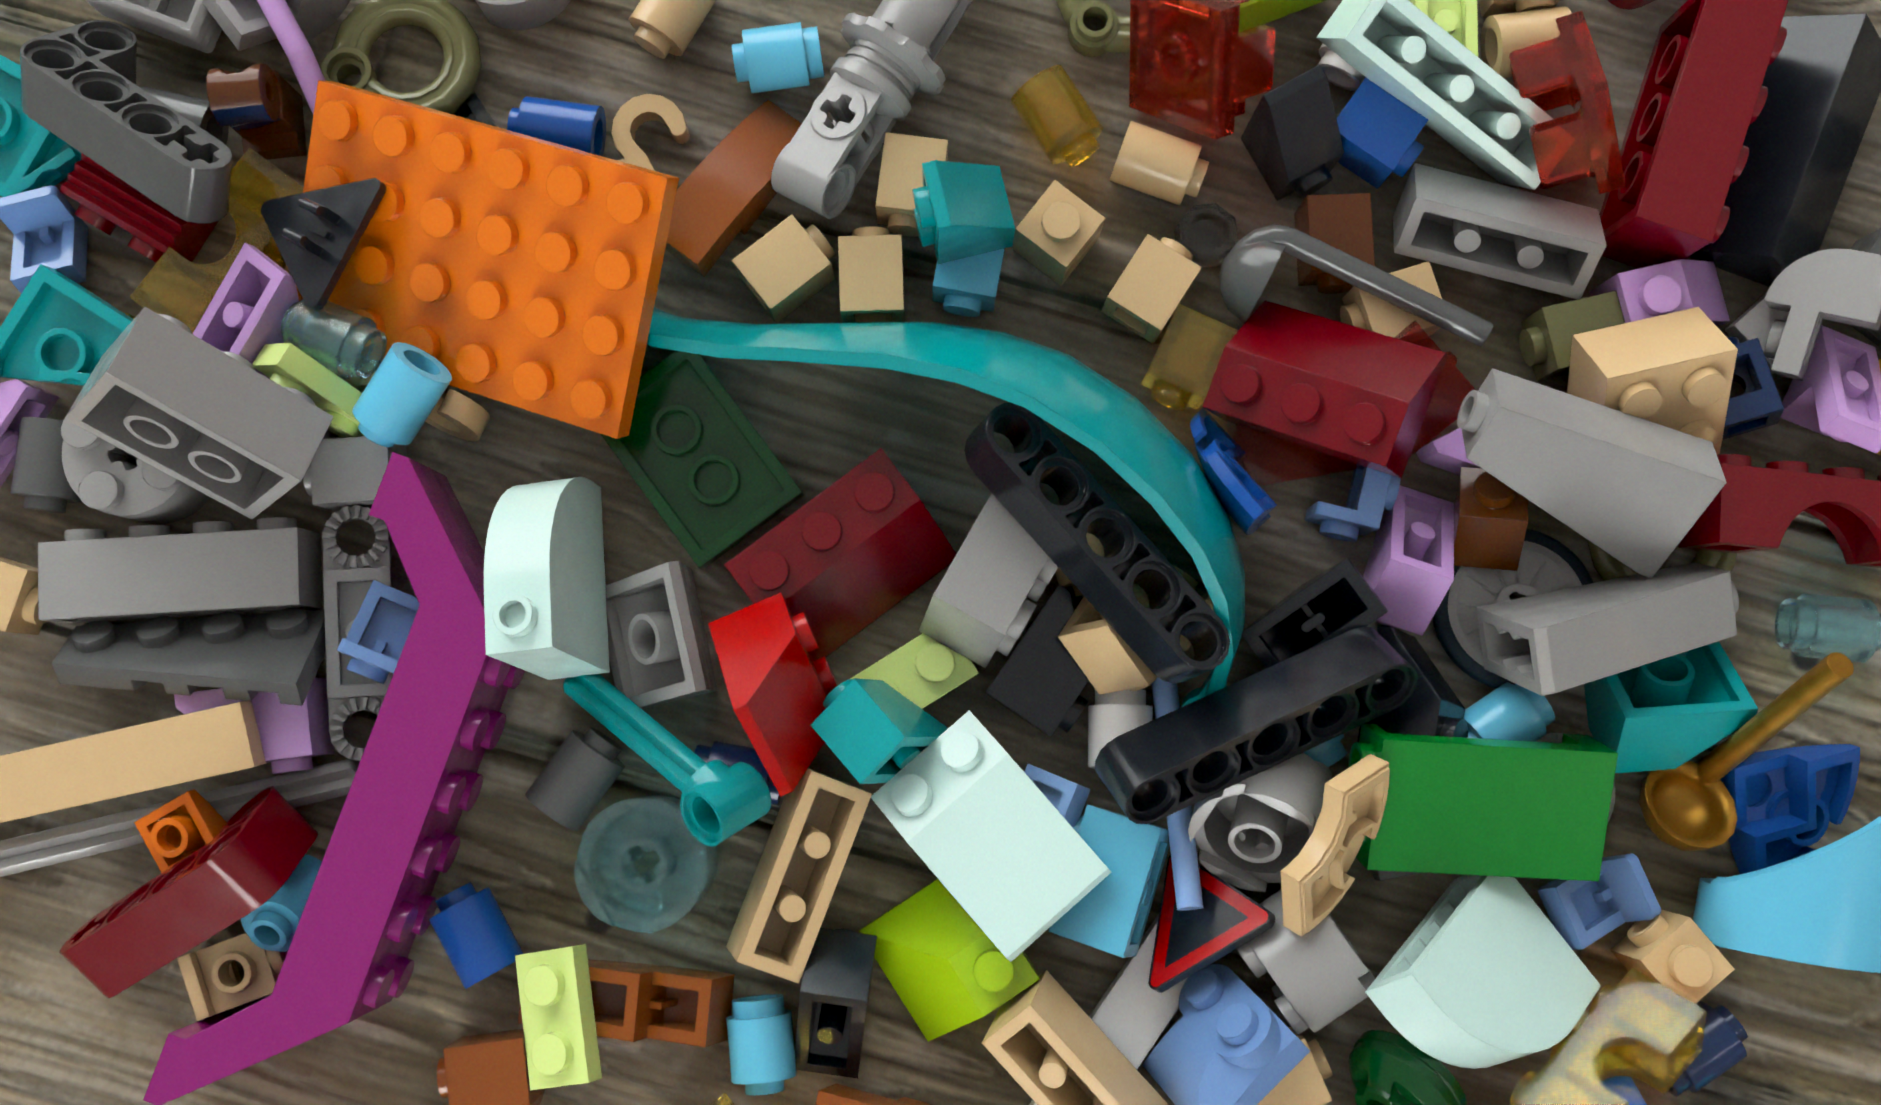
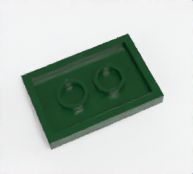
[601,351,804,570]

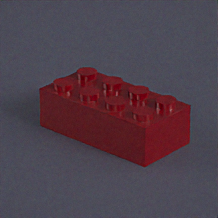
[1599,0,1789,268]

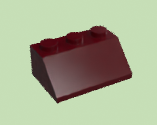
[1202,300,1448,478]
[724,448,956,660]

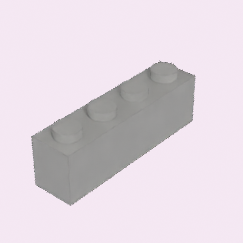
[38,517,322,624]

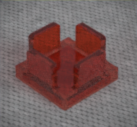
[1129,0,1276,140]
[1509,10,1626,194]

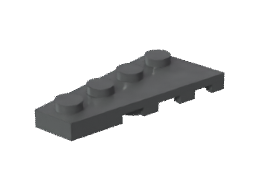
[52,608,326,706]

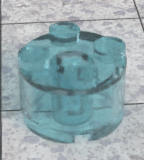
[574,794,718,933]

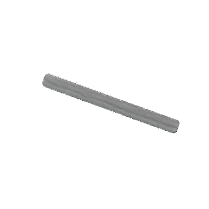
[0,759,360,877]

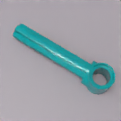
[563,674,771,846]

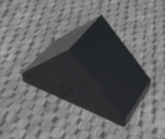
[1242,557,1388,668]

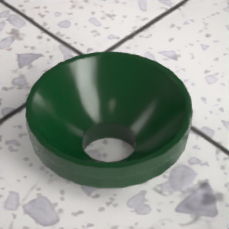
[1348,1030,1467,1105]

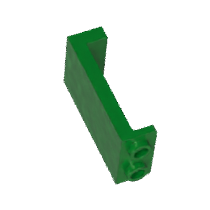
[1349,723,1618,881]

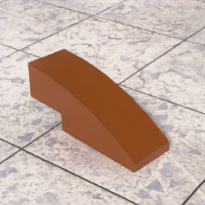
[665,100,802,277]
[518,959,735,1048]

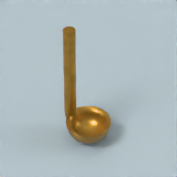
[1639,652,1854,851]

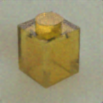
[1141,304,1237,411]

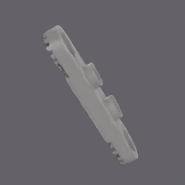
[322,505,393,761]

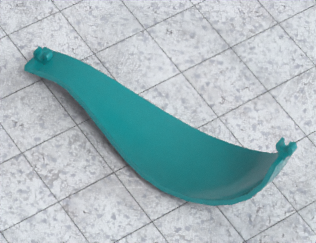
[647,307,1245,707]

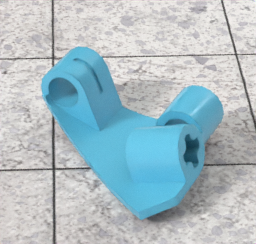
[1693,816,1881,973]

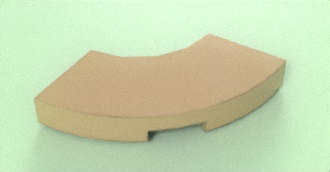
[1280,754,1390,937]

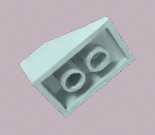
[871,710,1111,962]

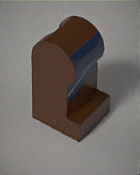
[206,63,307,161]

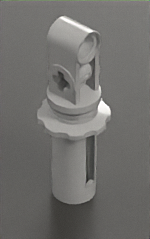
[771,0,973,219]

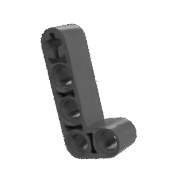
[20,20,232,223]

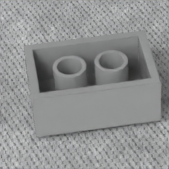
[65,307,334,519]

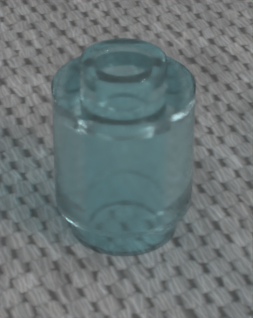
[281,299,387,379]
[1775,593,1881,663]

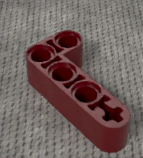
[59,786,318,998]

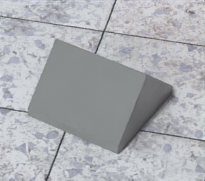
[606,561,718,709]

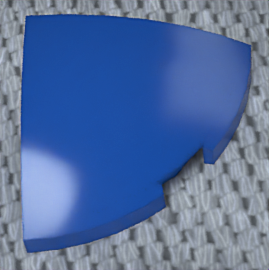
[1190,408,1277,535]
[1720,744,1860,874]

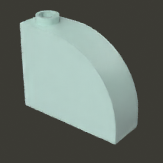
[484,477,610,680]
[1365,875,1601,1069]

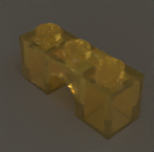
[130,147,304,334]
[1510,968,1707,1105]

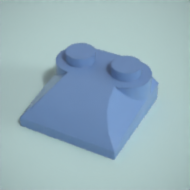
[1142,964,1310,1105]

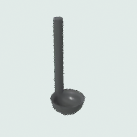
[1219,224,1493,347]

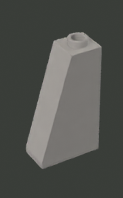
[1457,368,1727,578]
[1476,562,1739,696]

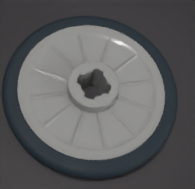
[1432,529,1594,689]

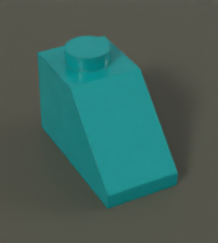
[811,678,948,784]

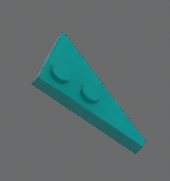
[0,264,133,386]

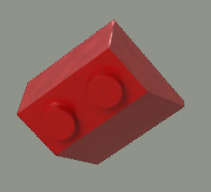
[708,592,838,797]

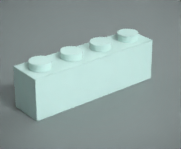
[1316,0,1574,190]

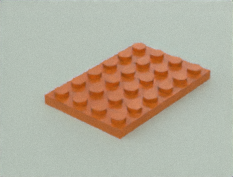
[296,80,679,439]

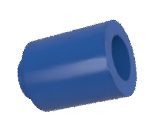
[507,96,606,156]
[429,882,524,989]

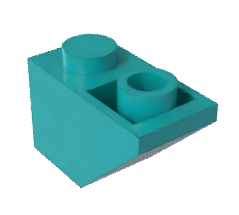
[912,160,1015,264]

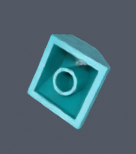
[1584,641,1758,773]

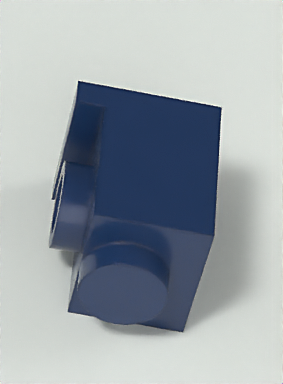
[1722,337,1784,440]

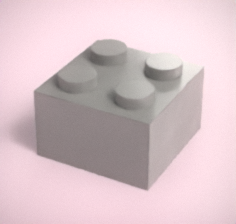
[918,493,1058,668]

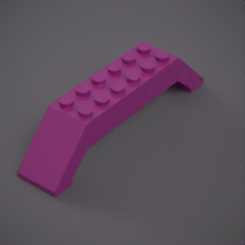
[143,452,525,1105]

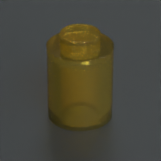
[1011,65,1104,167]

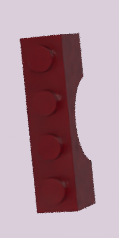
[1678,454,1881,568]

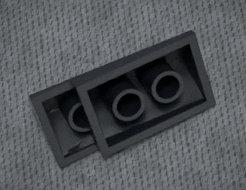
[1690,14,1881,287]

